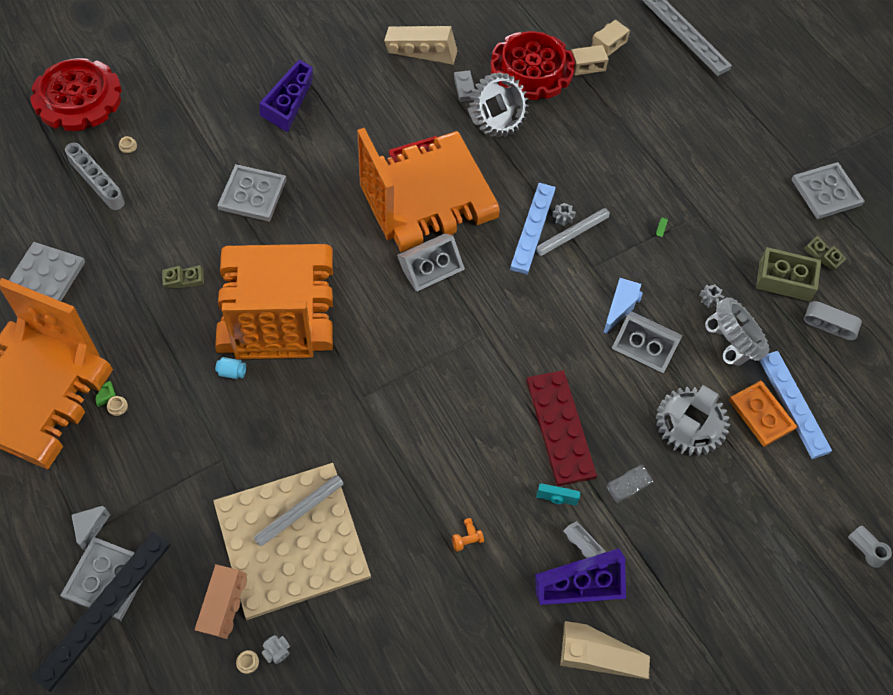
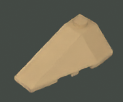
[560,621,650,679]

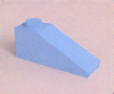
[603,278,643,334]

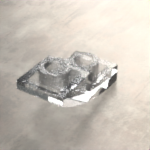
[606,465,653,503]

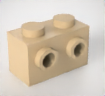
[592,20,630,57]
[571,45,608,75]

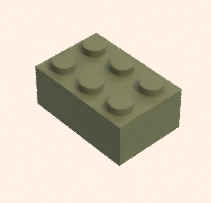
[756,247,821,301]

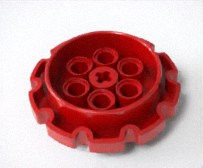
[490,31,575,100]
[31,58,122,131]

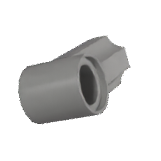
[848,525,892,568]

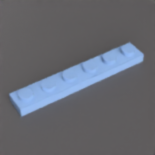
[510,183,556,275]
[759,351,832,459]

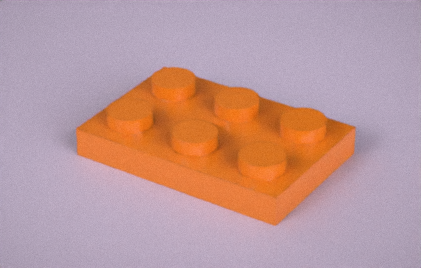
[729,381,797,447]

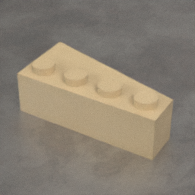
[384,26,457,65]

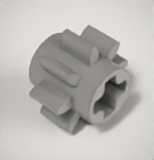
[552,203,576,226]
[699,284,724,308]
[262,635,290,664]

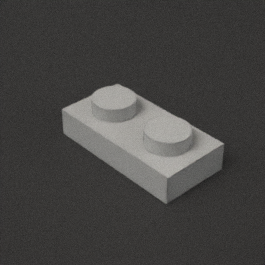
[454,71,475,102]
[564,521,606,558]

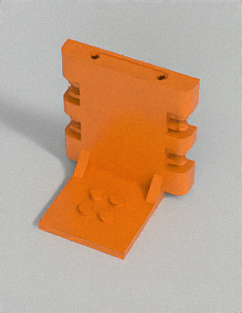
[357,128,500,252]
[215,244,333,359]
[0,278,113,470]

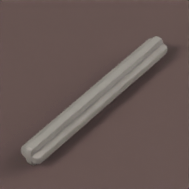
[536,208,610,256]
[254,475,343,546]

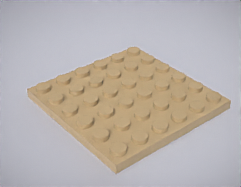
[213,463,371,620]

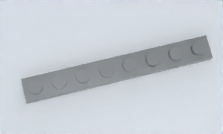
[643,0,732,76]

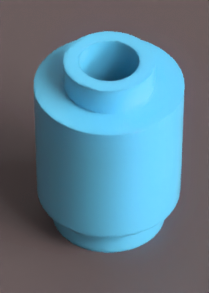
[215,357,246,379]

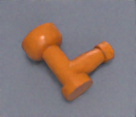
[452,518,484,552]

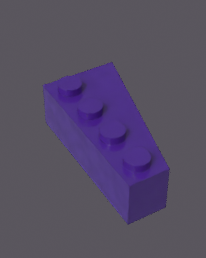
[259,59,313,132]
[535,548,626,605]

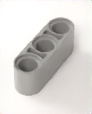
[804,301,862,340]

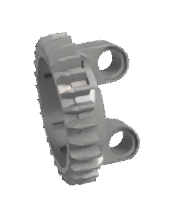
[467,73,529,137]
[705,297,769,366]
[656,385,730,457]

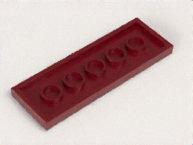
[526,370,597,487]

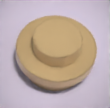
[119,136,137,153]
[107,396,128,416]
[236,651,259,674]

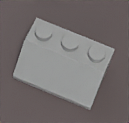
[397,234,465,291]
[612,311,683,373]

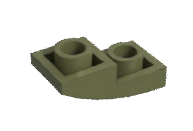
[803,235,847,270]
[162,265,204,288]

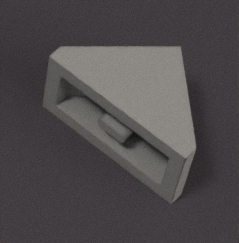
[72,506,110,550]

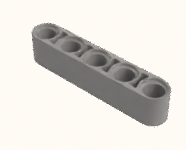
[65,142,125,210]

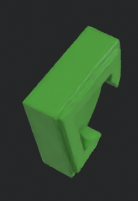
[656,217,668,237]
[96,381,116,407]

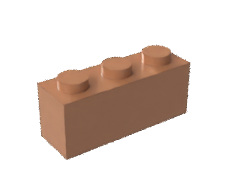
[195,565,247,639]

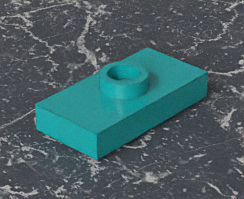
[536,483,580,506]

